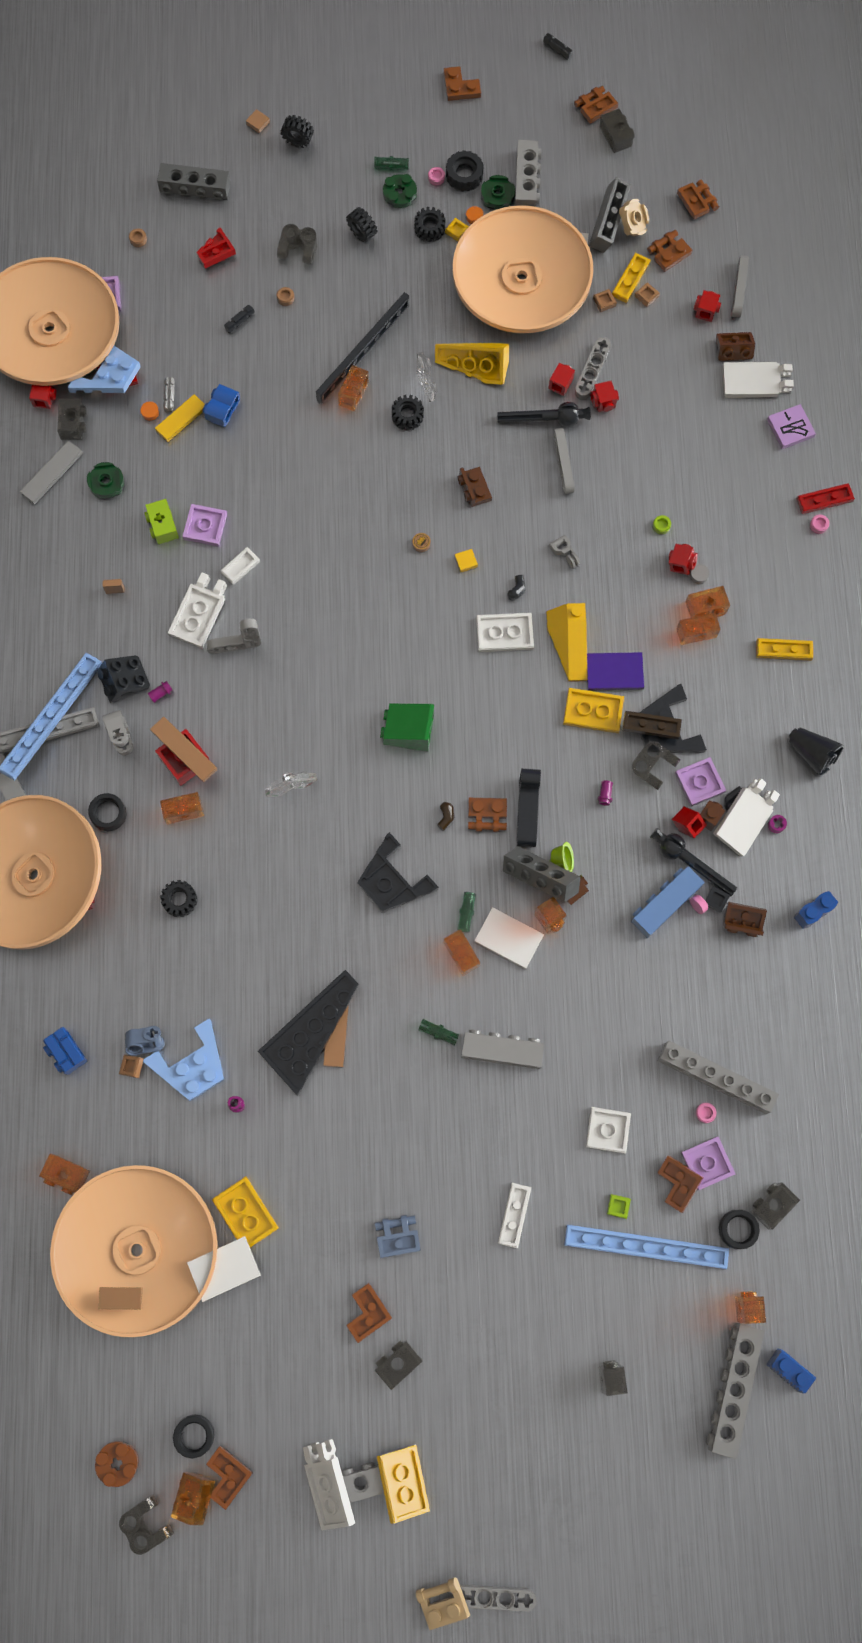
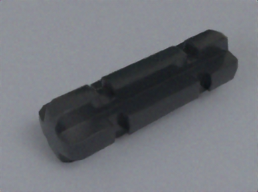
[543,33,573,59]
[224,305,255,333]

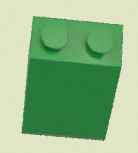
[380,703,434,752]

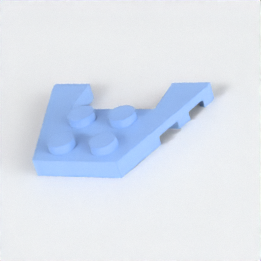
[68,346,141,393]
[143,1018,225,1101]

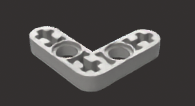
[206,619,261,654]

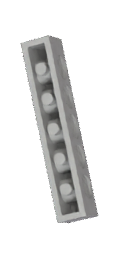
[657,1041,779,1114]
[706,1323,764,1459]

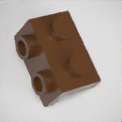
[723,902,767,937]

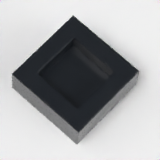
[705,886,730,913]

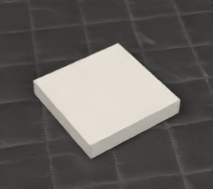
[586,1107,631,1154]

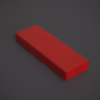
[796,483,855,514]

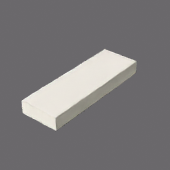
[498,1183,532,1249]

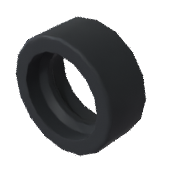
[88,793,127,832]
[719,1210,760,1249]
[173,1414,215,1459]

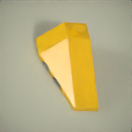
[435,343,509,385]
[546,603,588,681]

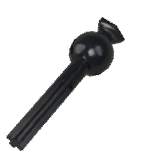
[497,402,591,427]
[650,828,737,897]

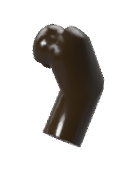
[437,802,455,831]

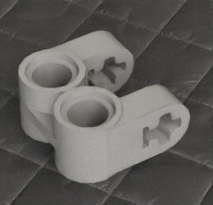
[102,710,133,756]

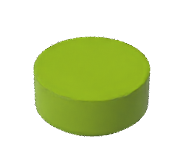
[652,515,671,535]

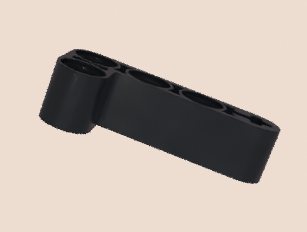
[517,768,541,847]

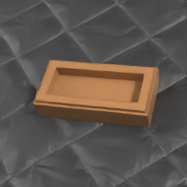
[98,1287,143,1310]

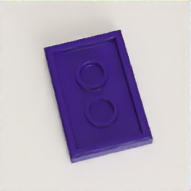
[587,652,644,691]

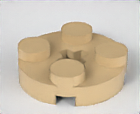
[619,199,649,237]

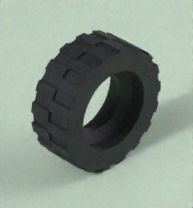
[446,150,484,192]

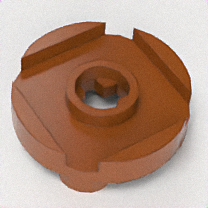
[95,1441,139,1487]

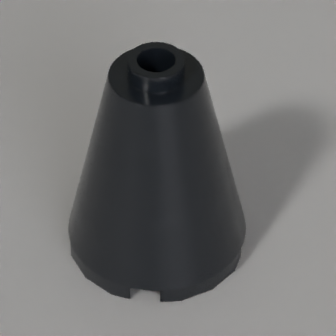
[789,727,844,776]

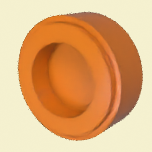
[466,206,483,224]
[140,402,159,421]

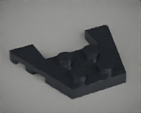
[639,684,707,753]
[357,832,439,912]

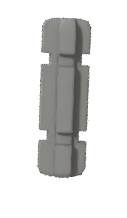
[163,377,175,412]

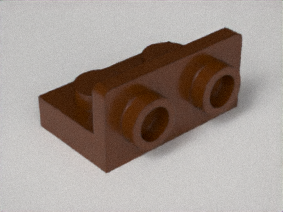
[716,332,756,361]
[457,466,492,507]

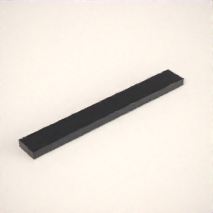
[316,292,409,404]

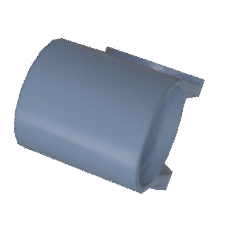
[125,1026,165,1056]

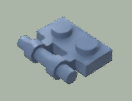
[375,1215,421,1258]

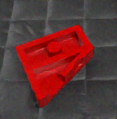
[196,227,236,269]

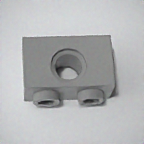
[341,1462,384,1503]

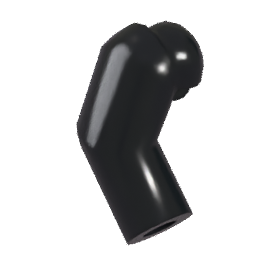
[507,575,526,600]
[724,786,742,811]

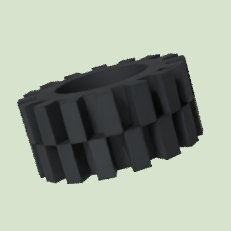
[280,115,314,148]
[346,207,378,243]
[414,207,446,242]
[392,395,424,431]
[160,880,197,917]

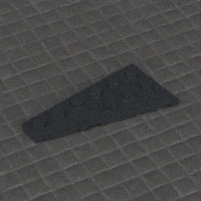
[257,970,359,1096]

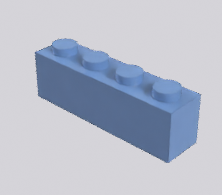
[631,866,705,939]

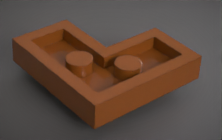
[444,66,481,101]
[658,1155,703,1213]
[346,1283,392,1343]
[206,1446,253,1510]

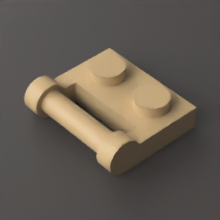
[416,1577,470,1630]

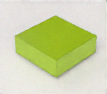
[606,1194,631,1219]

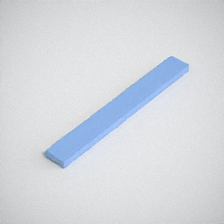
[0,653,102,781]
[564,1225,729,1269]

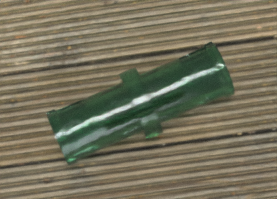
[374,156,409,170]
[457,892,476,932]
[418,1018,459,1046]

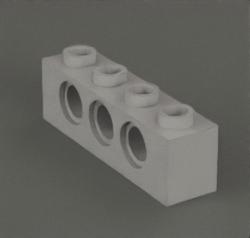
[515,140,541,207]

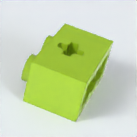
[144,499,179,545]

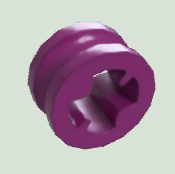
[768,815,787,834]

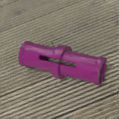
[227,1096,245,1113]

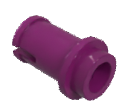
[148,681,172,703]
[597,780,613,806]

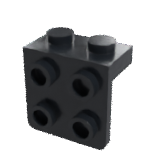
[97,655,150,703]

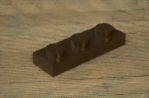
[622,711,682,739]

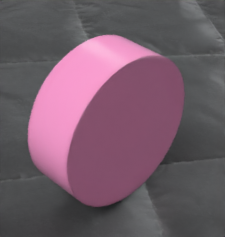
[428,167,445,186]
[810,515,829,534]
[689,895,708,914]
[695,1103,717,1123]

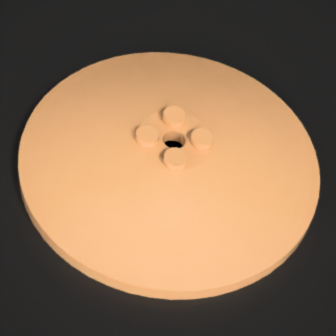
[453,206,593,333]
[0,257,119,386]
[0,795,101,950]
[50,1165,218,1337]

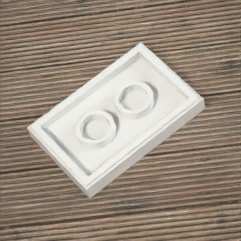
[476,613,534,652]
[474,907,544,969]
[187,1236,261,1302]

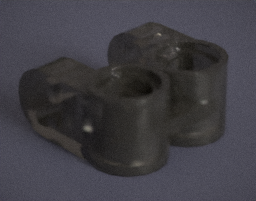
[277,224,317,264]
[632,742,681,790]
[119,1494,174,1555]

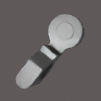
[549,535,580,569]

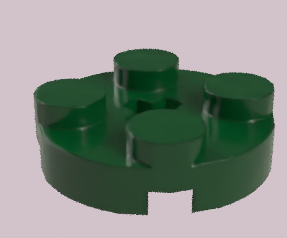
[383,174,417,208]
[481,175,515,209]
[87,462,124,498]

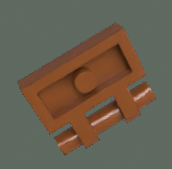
[574,86,618,124]
[677,179,719,219]
[647,230,693,272]
[468,797,507,832]

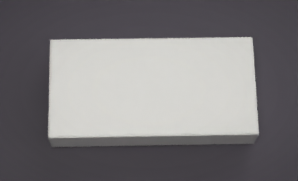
[220,547,260,585]

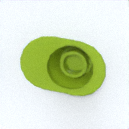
[549,842,574,872]

